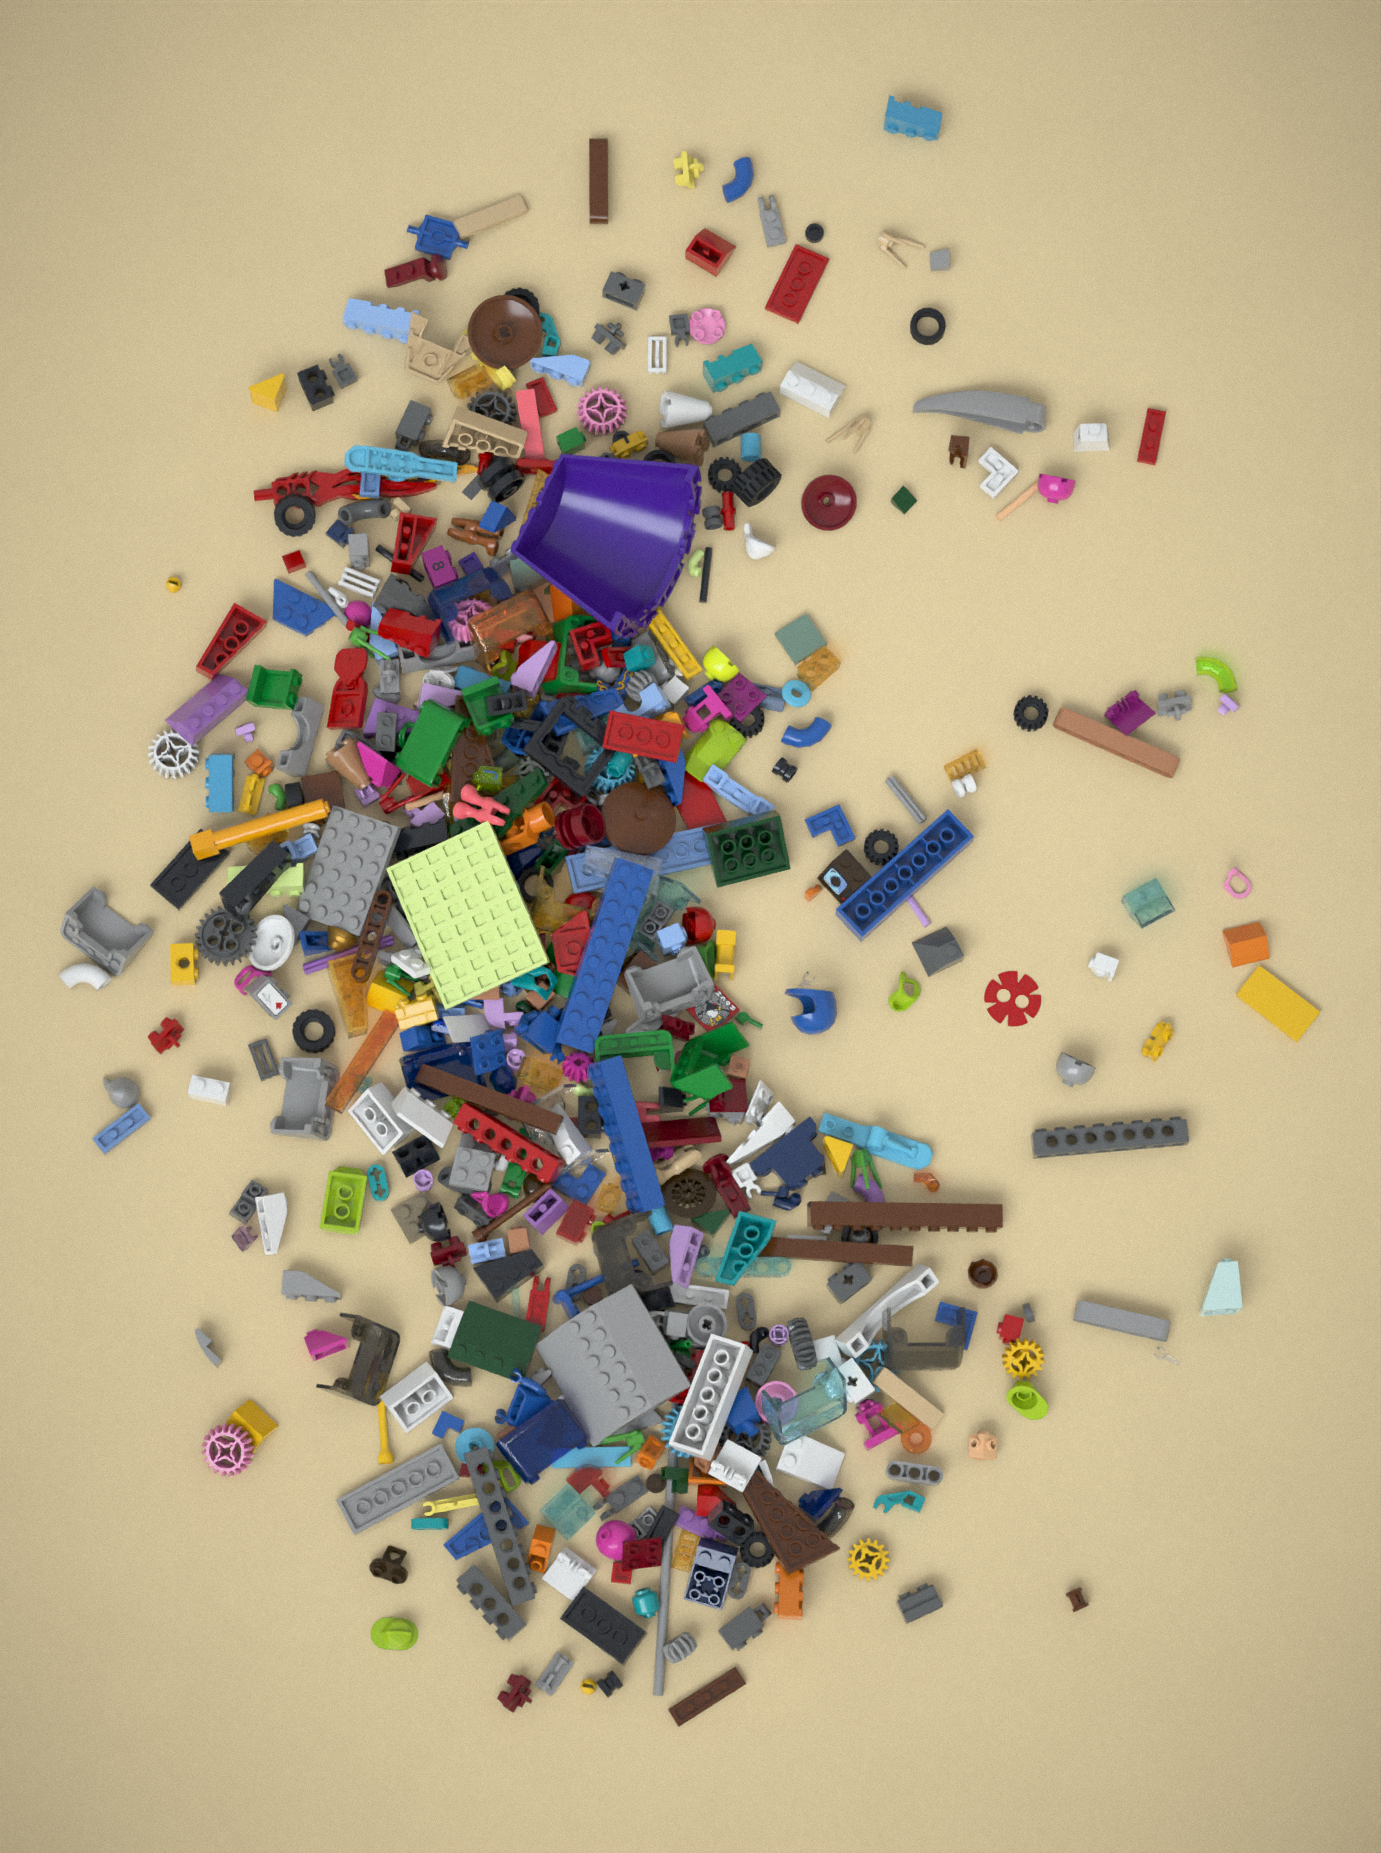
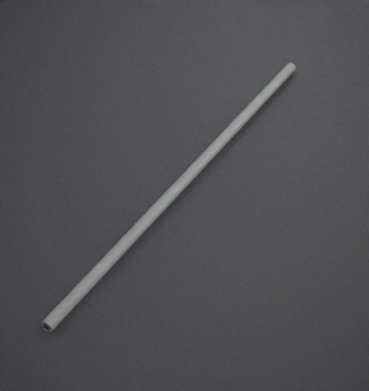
[653,1338,683,1696]

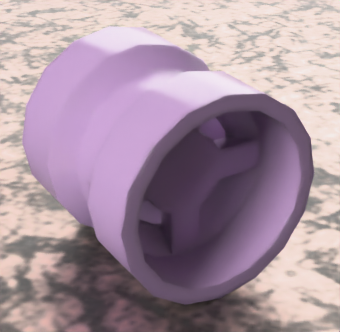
[507,1049,526,1072]
[413,1169,434,1192]
[769,1324,789,1347]

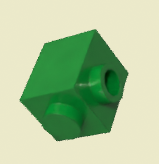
[556,427,586,455]

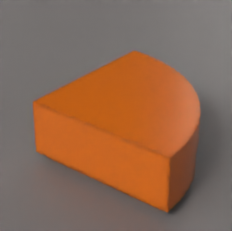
[804,884,823,902]

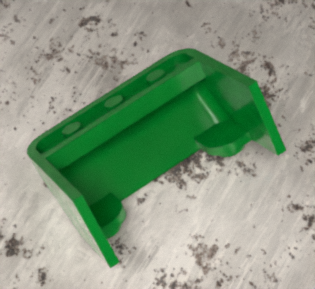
[541,615,599,695]
[670,1021,749,1100]
[595,1030,675,1088]

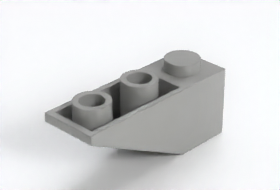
[281,1270,342,1303]

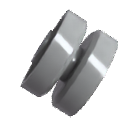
[682,1303,728,1350]

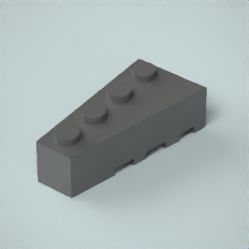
[373,573,447,643]

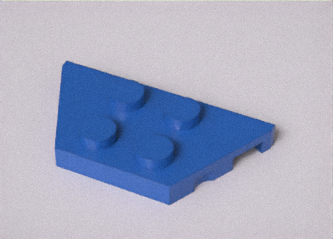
[273,579,336,637]

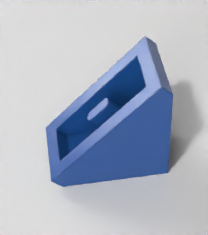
[479,501,516,533]
[299,931,332,957]

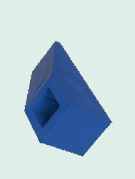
[656,748,686,807]

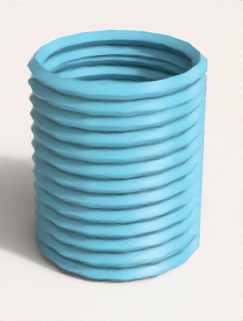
[741,433,761,462]
[646,1206,674,1236]

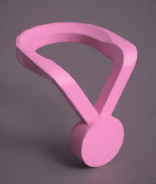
[1223,867,1251,899]

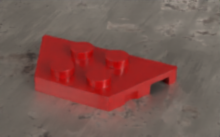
[551,909,590,976]

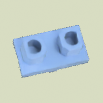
[468,1238,506,1265]

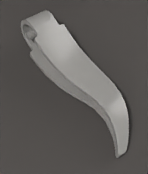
[913,390,1047,434]

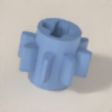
[500,980,523,997]

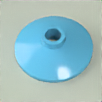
[455,1428,495,1465]

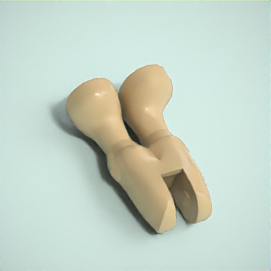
[653,1144,702,1186]

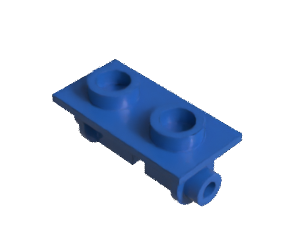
[684,679,723,709]

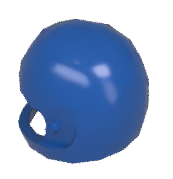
[785,988,837,1035]

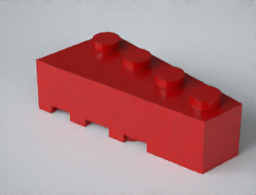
[196,603,267,680]

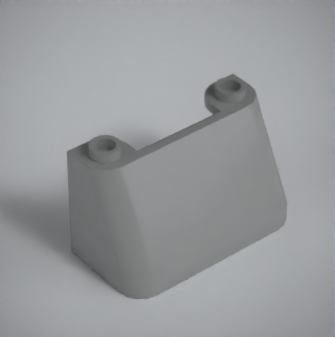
[60,886,154,976]
[624,946,714,1024]
[270,1057,339,1141]

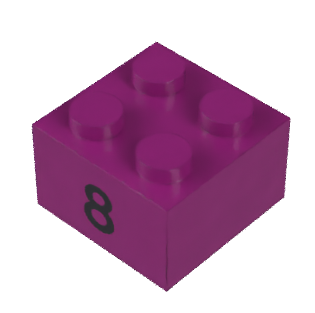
[421,545,460,598]

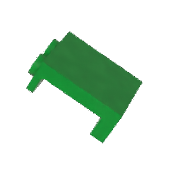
[246,665,303,711]
[461,676,514,736]

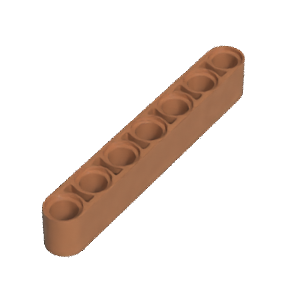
[1053,708,1180,778]

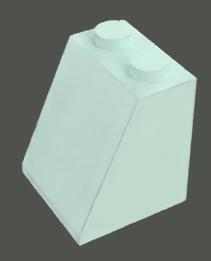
[1199,1258,1243,1316]

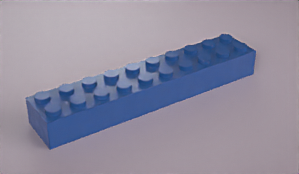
[553,857,654,1054]

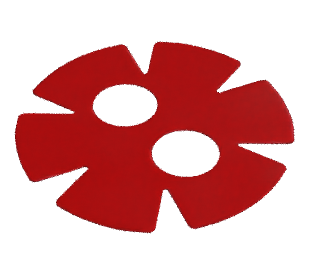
[984,971,1041,1027]

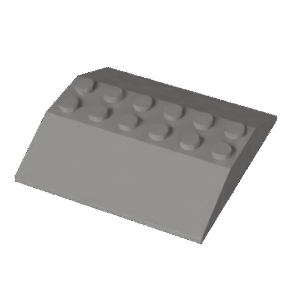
[536,1284,691,1447]

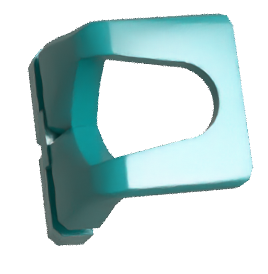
[511,966,558,1000]

